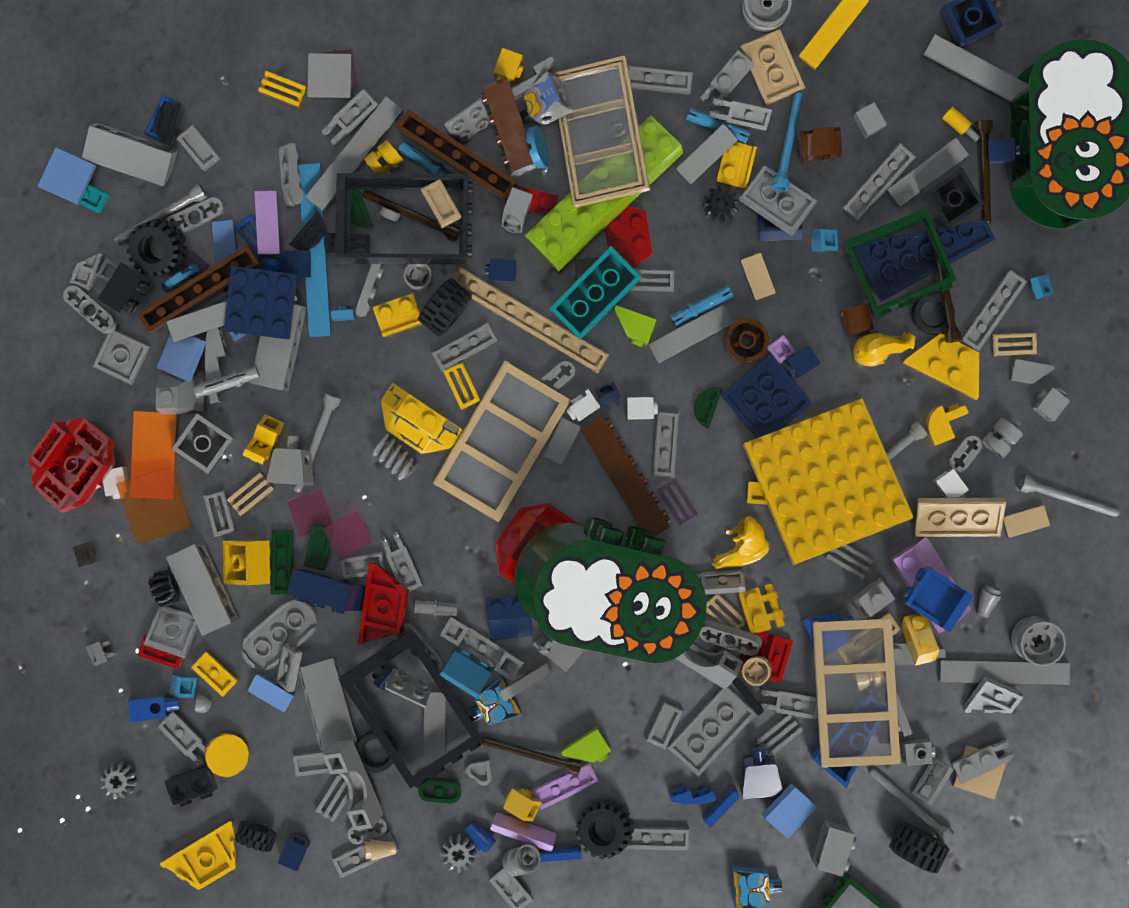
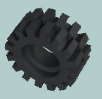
[234,821,277,852]

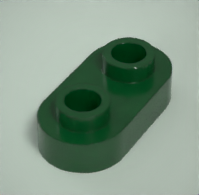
[418,779,462,804]

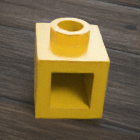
[494,48,524,84]
[503,788,542,822]

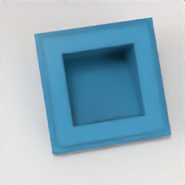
[811,228,838,251]
[169,674,197,698]

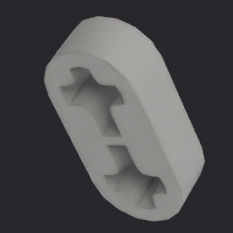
[540,361,575,391]
[948,436,982,472]
[347,816,388,844]

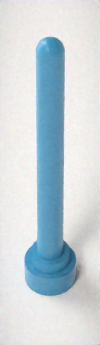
[771,92,803,192]

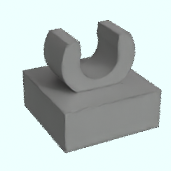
[86,641,114,667]

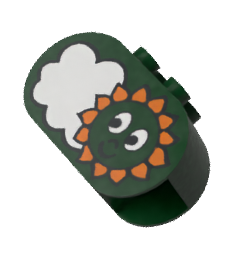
[1009,39,1129,229]
[514,516,707,663]

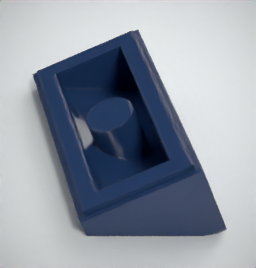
[758,215,803,241]

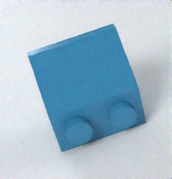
[440,648,492,698]

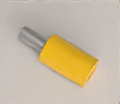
[942,106,980,142]

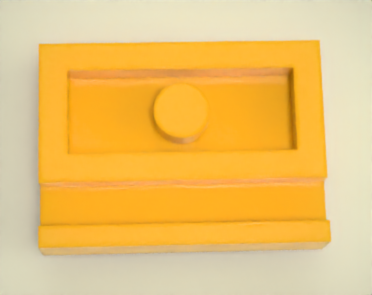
[716,142,757,190]
[373,293,422,337]

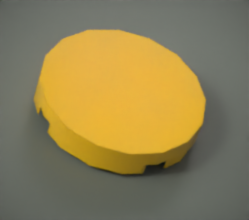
[204,733,249,777]

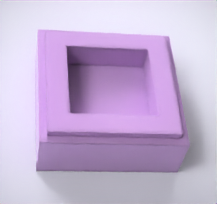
[767,335,796,364]

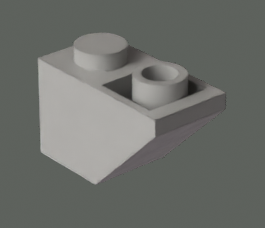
[501,187,533,233]

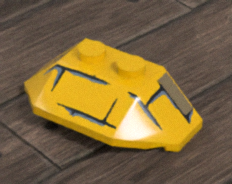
[381,383,463,454]

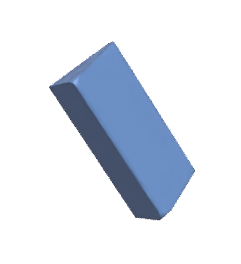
[247,672,295,712]

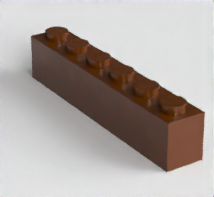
[396,109,518,203]
[137,245,263,333]
[580,416,671,537]

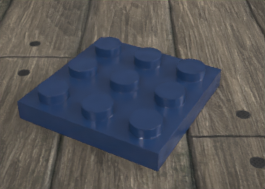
[224,266,298,340]
[721,354,812,439]

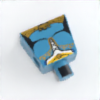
[467,675,522,725]
[732,866,782,908]

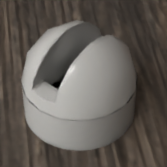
[195,695,212,713]

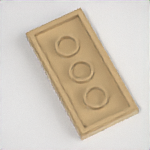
[913,498,1006,537]

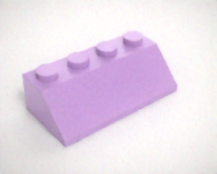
[889,537,971,634]

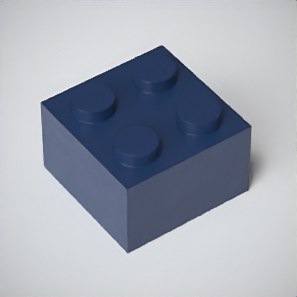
[940,0,1003,48]

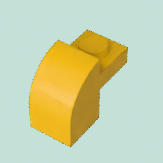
[925,403,969,446]
[243,414,285,464]

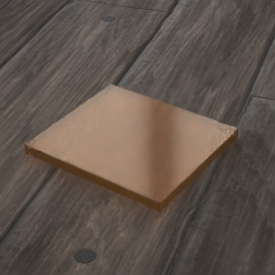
[116,466,191,544]

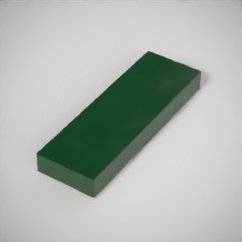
[271,530,294,595]

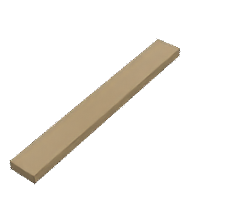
[454,267,609,373]

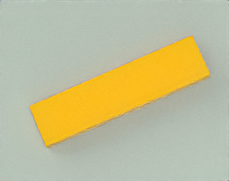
[798,0,869,70]

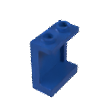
[902,566,974,632]

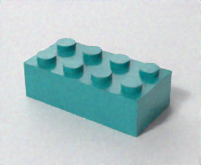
[549,246,643,339]

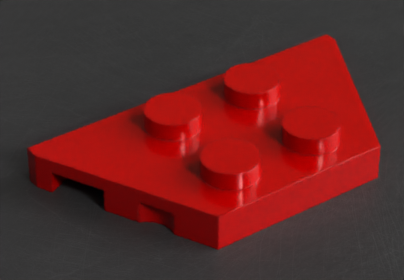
[605,206,652,267]
[358,562,409,644]

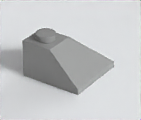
[156,370,205,415]

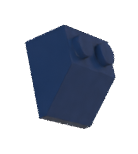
[486,595,533,640]

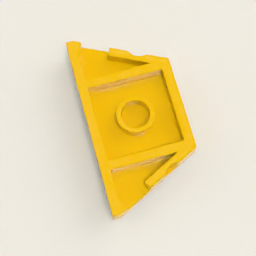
[902,333,979,400]
[160,820,237,890]

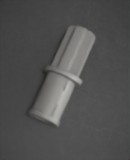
[414,600,458,617]

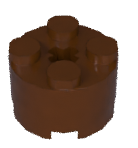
[797,127,842,162]
[724,318,769,363]

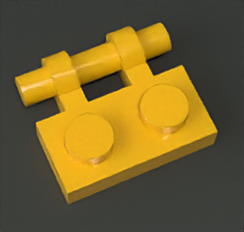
[737,584,785,634]

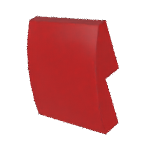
[739,632,793,682]

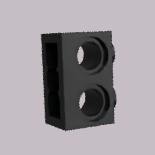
[164,765,217,807]

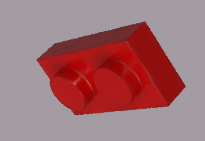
[516,185,559,215]
[137,635,183,669]

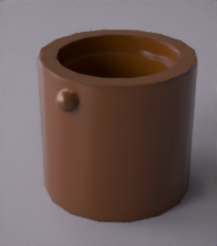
[840,303,874,336]

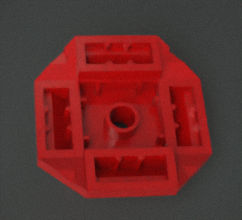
[28,418,115,513]
[495,503,580,584]

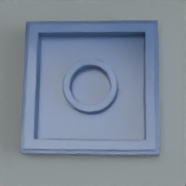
[37,147,96,205]
[157,334,207,382]
[761,783,818,838]

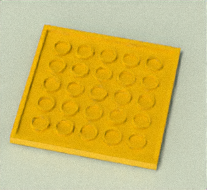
[743,398,914,565]

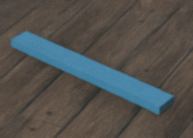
[298,163,331,337]

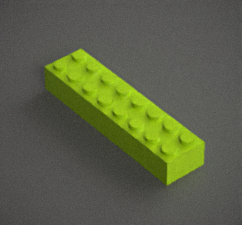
[525,116,684,272]

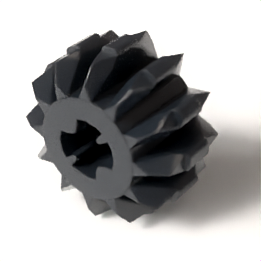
[703,185,740,222]
[148,569,181,607]

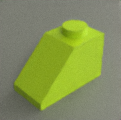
[614,305,656,347]
[561,726,611,763]

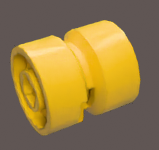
[363,140,404,174]

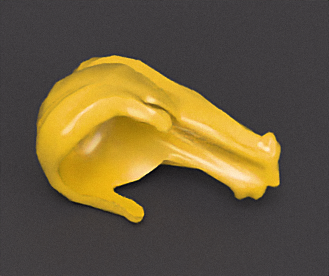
[853,330,916,367]
[711,516,770,569]

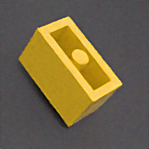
[901,613,939,666]

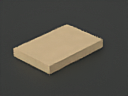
[740,28,805,106]

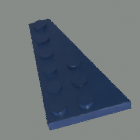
[854,220,996,302]

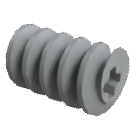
[372,433,420,481]

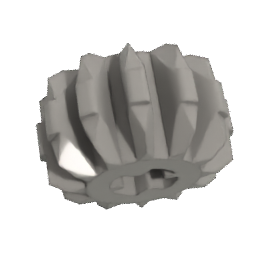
[99,762,137,799]
[440,834,477,872]

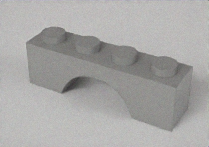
[675,643,743,690]
[322,740,384,830]

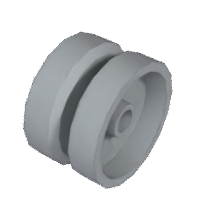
[741,0,792,32]

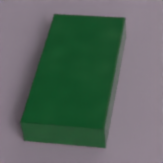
[303,523,334,570]

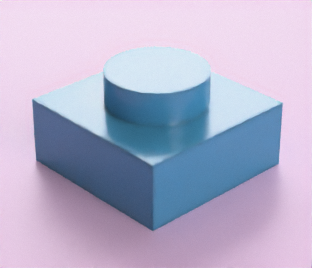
[1030,274,1054,299]
[331,306,356,321]

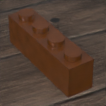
[480,77,534,171]

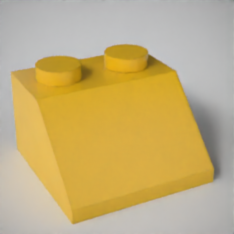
[223,540,271,585]

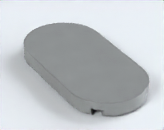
[242,599,318,670]

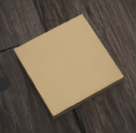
[952,744,1007,800]

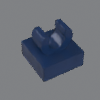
[594,381,621,410]
[372,665,392,692]

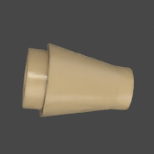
[364,839,396,861]

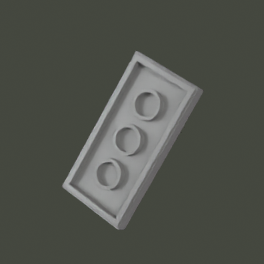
[667,687,756,777]

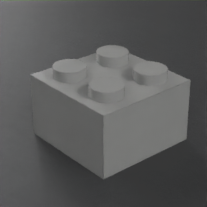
[172,414,233,474]
[812,819,856,877]

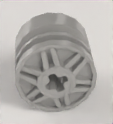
[1011,616,1066,667]

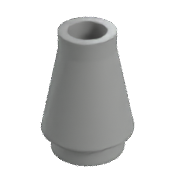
[976,584,1002,618]

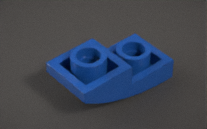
[669,786,717,804]

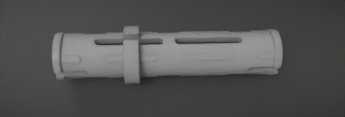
[193,365,260,399]

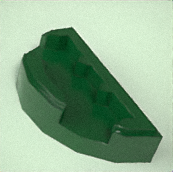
[351,189,374,228]
[694,387,723,429]

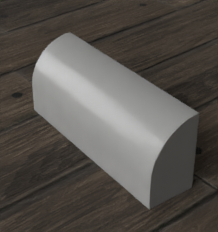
[82,123,178,186]
[250,304,307,392]
[166,541,239,636]
[298,658,357,751]

